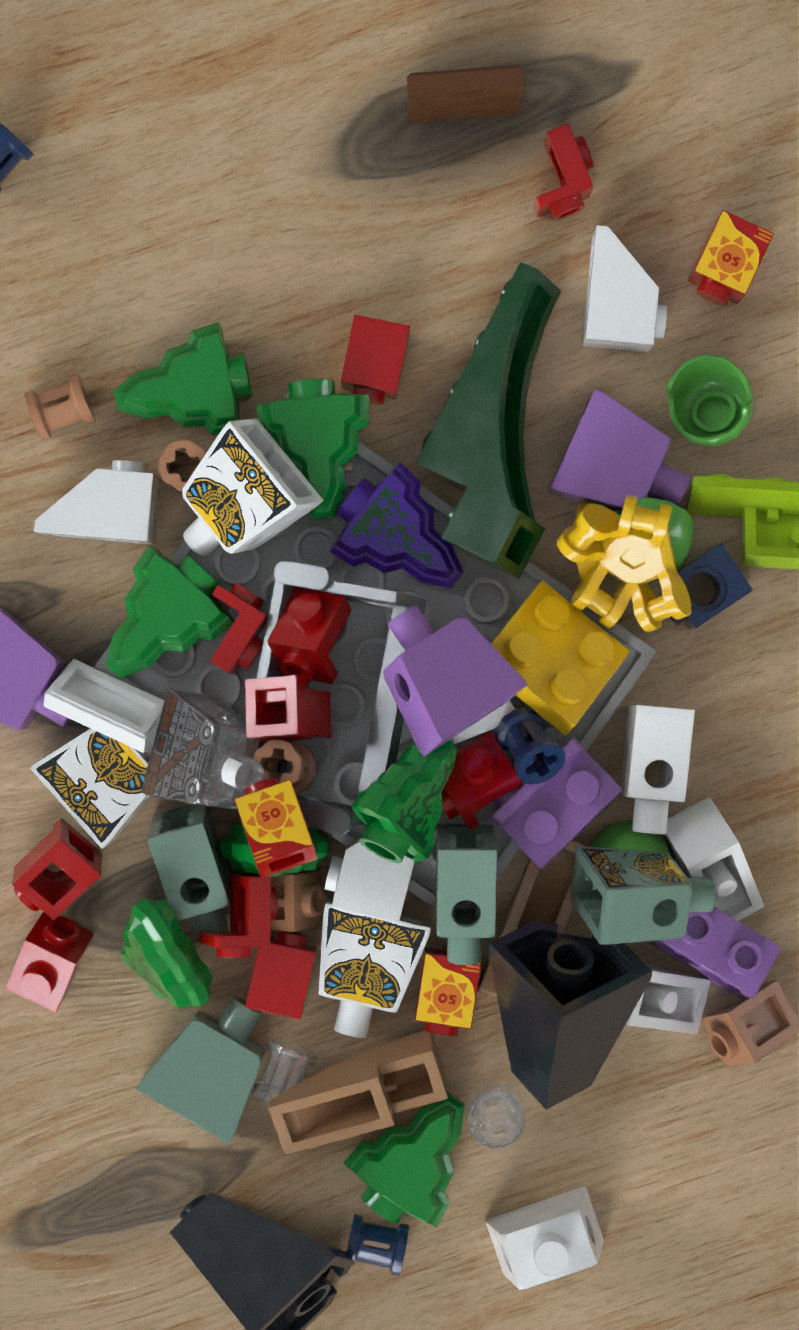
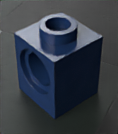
[659,543,753,630]

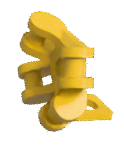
[557,495,691,633]

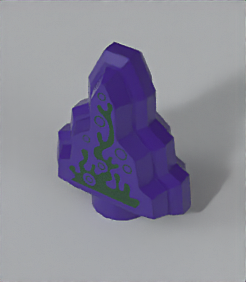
[329,462,464,589]

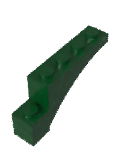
[416,262,561,579]

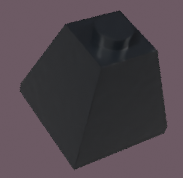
[488,921,653,1110]
[170,1193,354,1330]

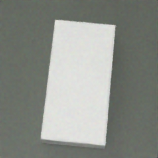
[44,658,165,753]

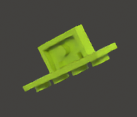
[687,473,799,570]

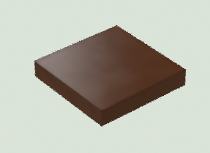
[407,65,525,123]

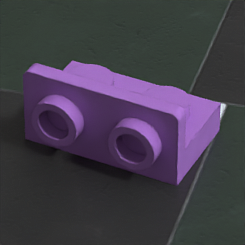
[492,737,623,870]
[646,906,780,998]

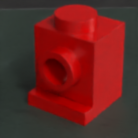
[245,675,332,741]
[12,817,102,920]

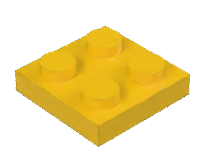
[491,580,631,736]

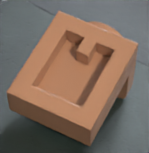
[236,870,326,932]
[701,980,799,1067]

